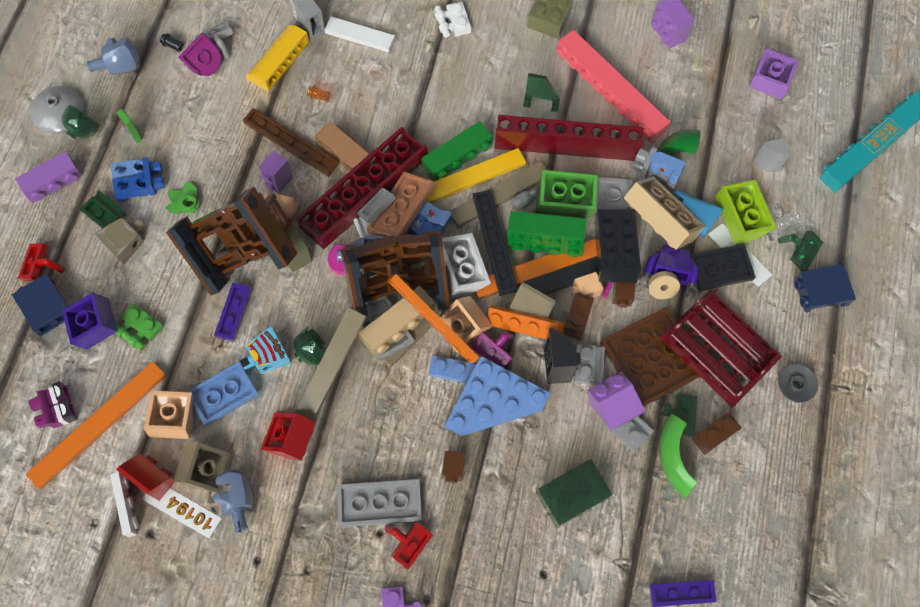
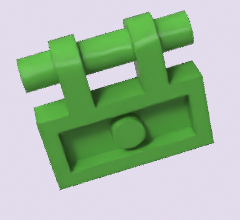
[115,304,164,351]

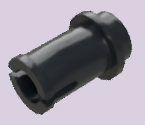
[160,33,184,52]

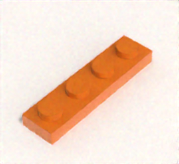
[488,305,565,339]

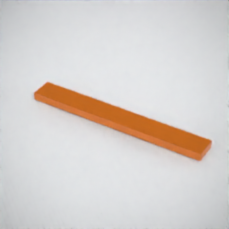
[475,239,597,300]
[25,361,167,490]

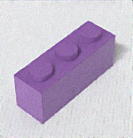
[15,151,82,203]

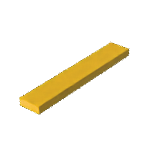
[426,148,526,203]

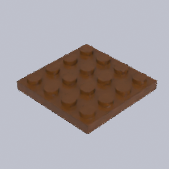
[600,307,705,407]

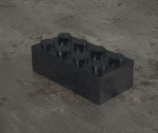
[595,209,641,283]

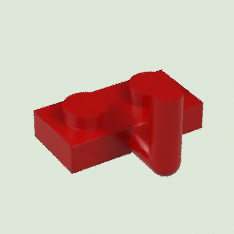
[18,243,65,281]
[384,521,433,570]

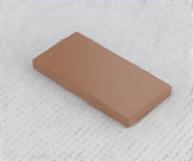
[366,172,436,239]

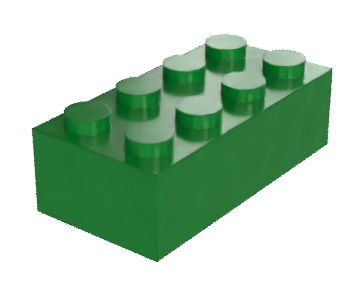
[507,211,587,257]

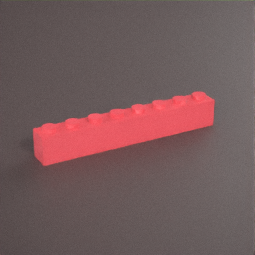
[556,30,670,143]

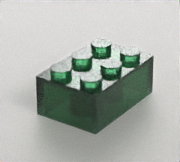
[536,459,613,529]

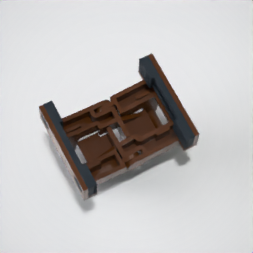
[166,187,298,296]

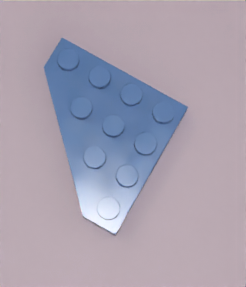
[444,356,551,436]

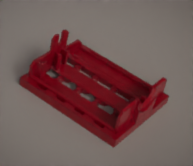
[660,288,782,408]

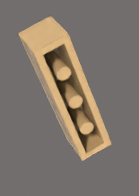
[358,286,435,356]

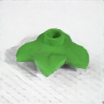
[166,181,200,214]

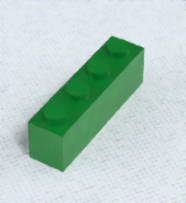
[421,121,493,181]

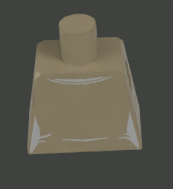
[95,218,145,264]

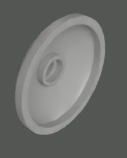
[30,86,85,134]

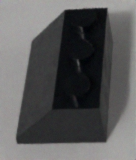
[543,328,581,384]

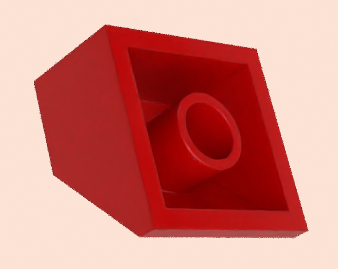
[260,412,315,461]
[116,454,175,501]

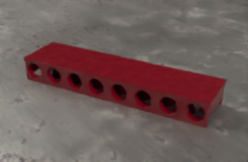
[494,115,643,161]
[296,127,428,250]

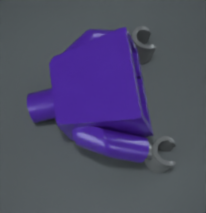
[638,245,699,298]

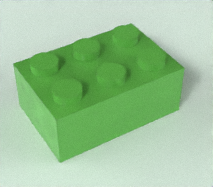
[537,170,598,217]

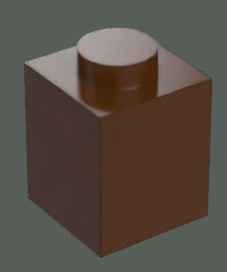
[612,282,636,308]
[441,450,465,483]

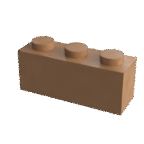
[315,121,370,175]

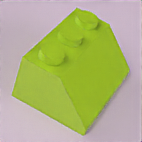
[715,179,777,245]

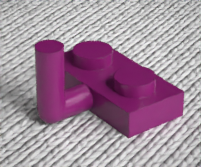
[471,332,514,368]

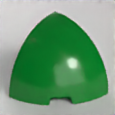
[656,129,700,157]

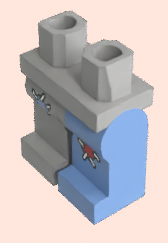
[632,147,686,193]

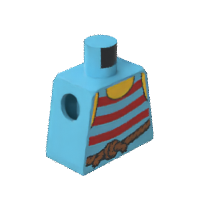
[240,327,291,373]

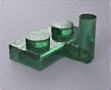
[777,230,823,271]
[660,393,697,436]

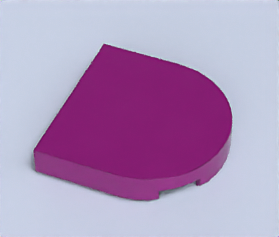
[178,32,222,76]

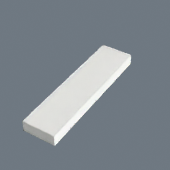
[324,17,395,52]

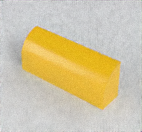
[246,25,309,92]

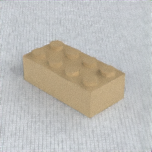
[624,176,706,250]

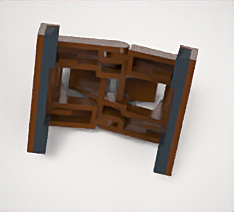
[340,230,450,326]

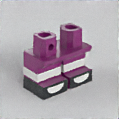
[28,381,77,428]

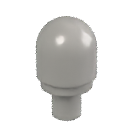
[513,188,537,209]

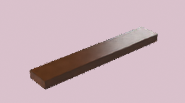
[242,108,339,177]

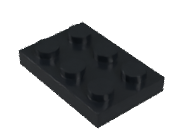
[690,244,756,291]

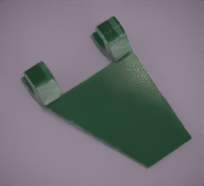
[523,73,560,113]

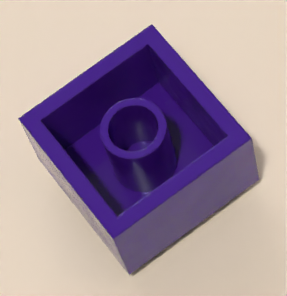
[62,292,118,350]

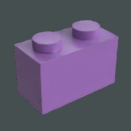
[259,151,293,194]

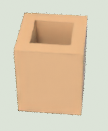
[572,272,604,298]

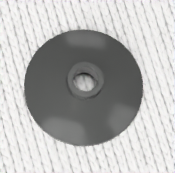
[778,364,818,403]

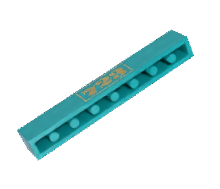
[819,90,920,193]

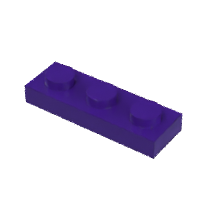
[214,282,252,342]
[649,580,717,607]

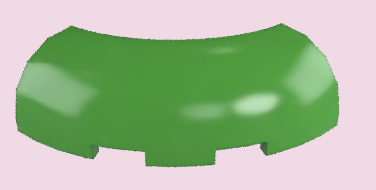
[659,413,698,499]

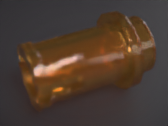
[307,85,331,103]

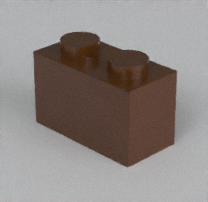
[564,293,594,340]
[692,412,742,455]

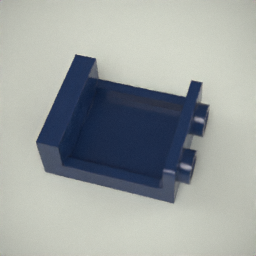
[794,264,856,313]
[11,274,68,336]

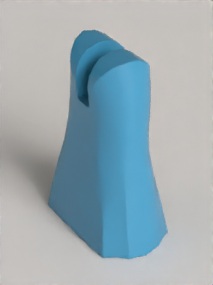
[673,189,724,238]

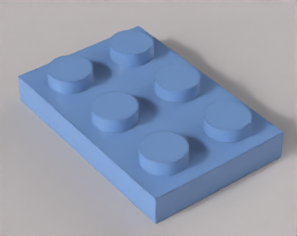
[187,362,259,427]

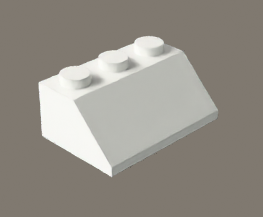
[442,233,491,299]

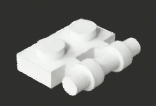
[435,2,471,38]

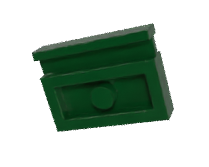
[79,191,127,229]

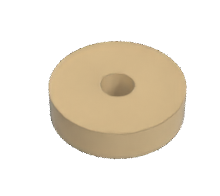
[648,271,680,300]

